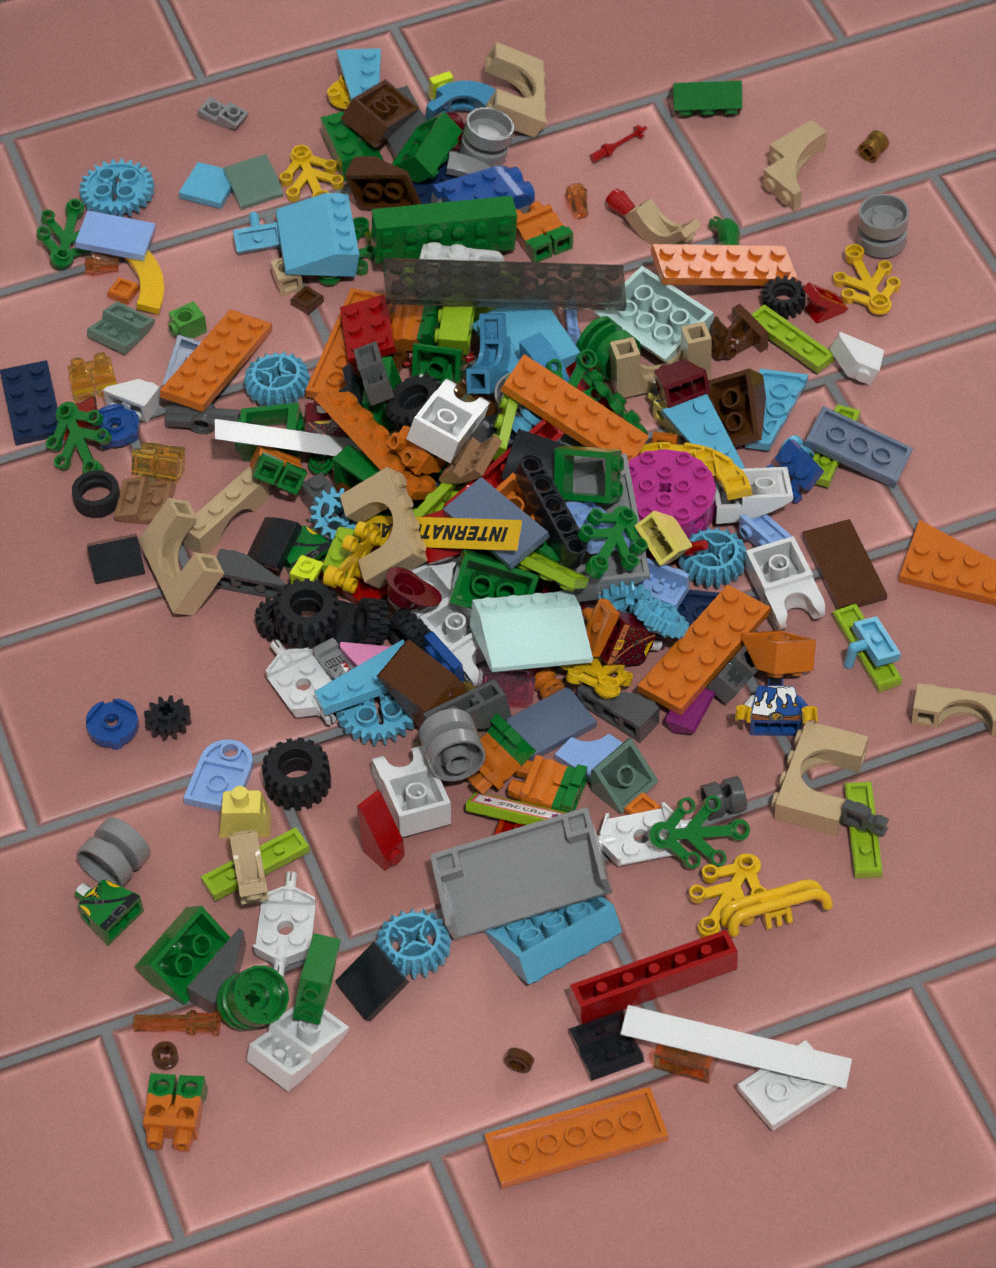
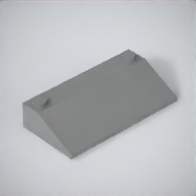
[564,454,650,602]
[430,807,613,940]

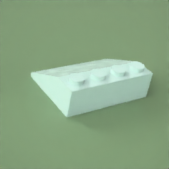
[594,266,714,362]
[470,591,593,672]

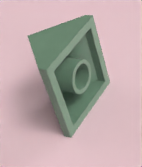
[591,738,659,813]

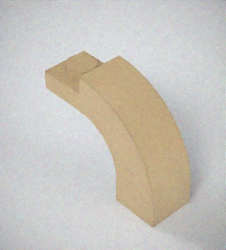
[625,198,701,245]
[229,829,269,904]

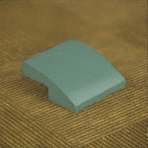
[223,154,284,210]
[87,302,155,355]

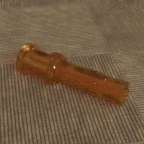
[133,1010,221,1036]

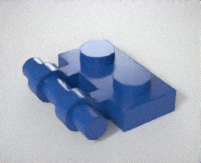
[766,439,824,503]

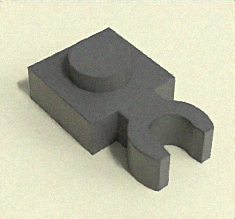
[841,799,889,837]

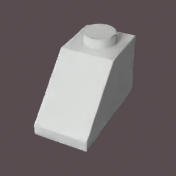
[830,332,884,385]
[103,379,163,422]

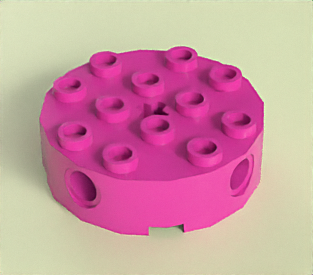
[628,449,716,539]

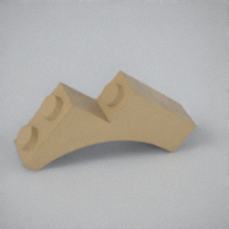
[763,120,827,211]

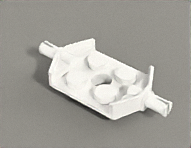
[266,640,336,725]
[597,802,692,866]
[253,871,316,978]

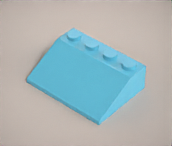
[275,193,359,277]
[473,294,580,374]
[483,896,622,985]

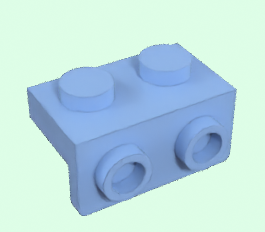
[739,514,796,547]
[634,558,689,609]

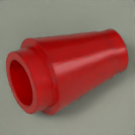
[605,188,636,218]

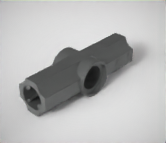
[165,404,241,434]

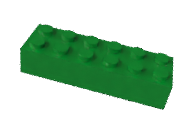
[371,196,517,264]

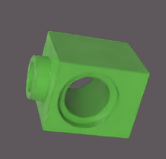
[168,301,207,339]

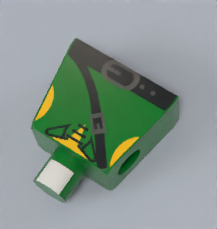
[284,526,331,575]
[75,879,144,946]

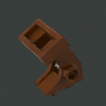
[709,304,769,359]

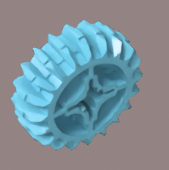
[244,351,310,407]
[679,526,746,589]
[376,907,451,980]

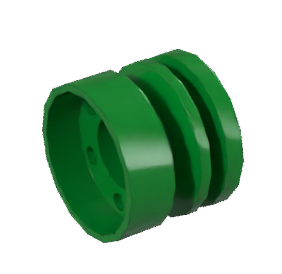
[576,316,641,381]
[216,965,289,1031]

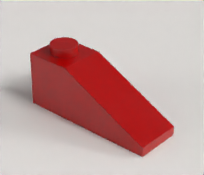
[357,790,405,871]

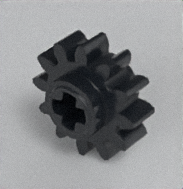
[144,695,191,740]

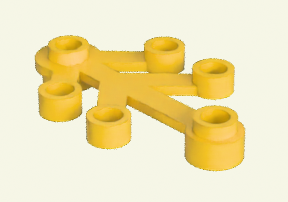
[279,145,344,202]
[833,244,901,315]
[323,521,381,594]
[560,657,633,699]
[689,853,766,938]

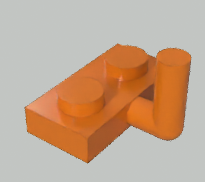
[582,598,620,657]

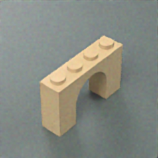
[485,42,547,138]
[610,321,712,398]
[340,467,428,589]
[138,498,224,616]
[771,721,868,836]

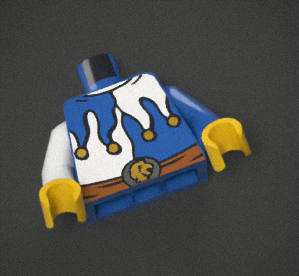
[735,677,818,736]

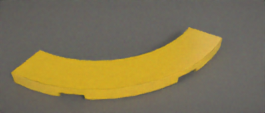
[124,250,164,315]
[640,442,753,501]

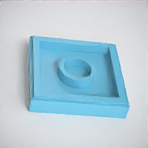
[179,162,232,209]

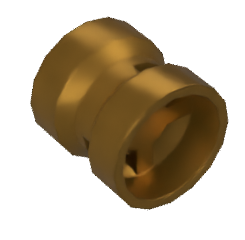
[858,130,889,162]

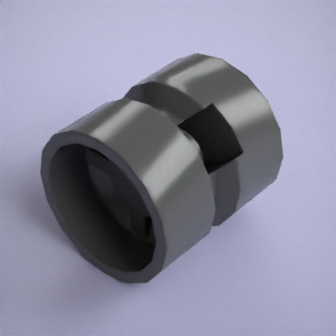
[700,776,747,819]

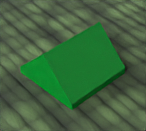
[412,343,466,393]

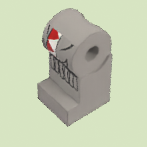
[313,637,353,681]

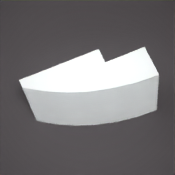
[714,467,793,524]
[246,1006,349,1092]

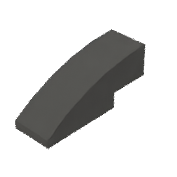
[353,342,395,406]
[707,630,758,704]

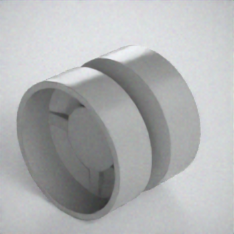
[459,107,514,167]
[857,194,909,258]
[419,709,486,781]
[76,817,150,887]

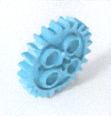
[79,158,155,217]
[336,694,414,746]

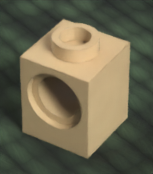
[271,258,303,296]

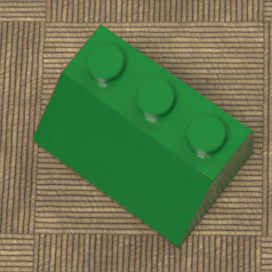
[672,81,743,115]
[321,112,383,182]
[391,112,462,183]
[449,549,539,609]
[135,905,230,1005]

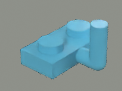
[233,211,281,255]
[843,616,901,669]

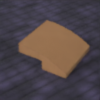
[439,435,502,484]
[114,476,176,525]

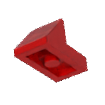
[803,282,849,323]

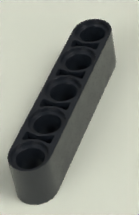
[515,454,588,569]

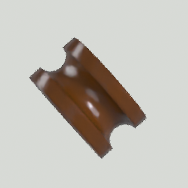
[152,1041,179,1070]

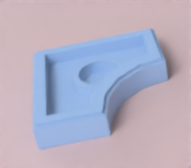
[555,734,623,783]

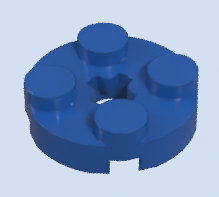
[90,404,140,449]
[86,699,140,750]

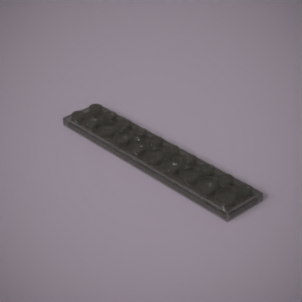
[383,258,627,311]

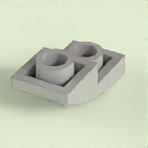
[197,97,249,129]
[446,151,491,177]

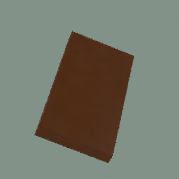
[802,519,887,610]

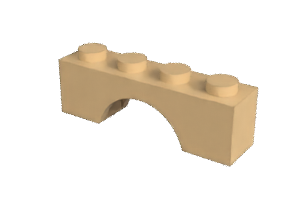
[183,467,270,554]
[912,683,996,737]

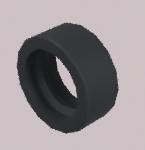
[72,470,120,518]

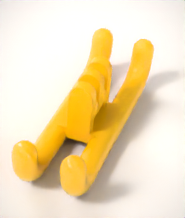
[721,879,833,937]

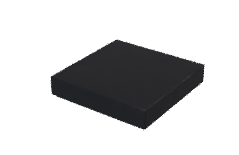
[335,942,409,1022]

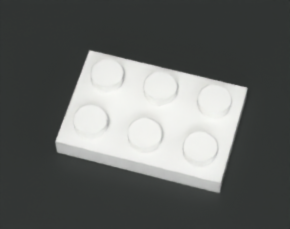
[737,1040,839,1131]

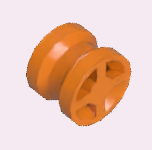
[531,668,564,699]

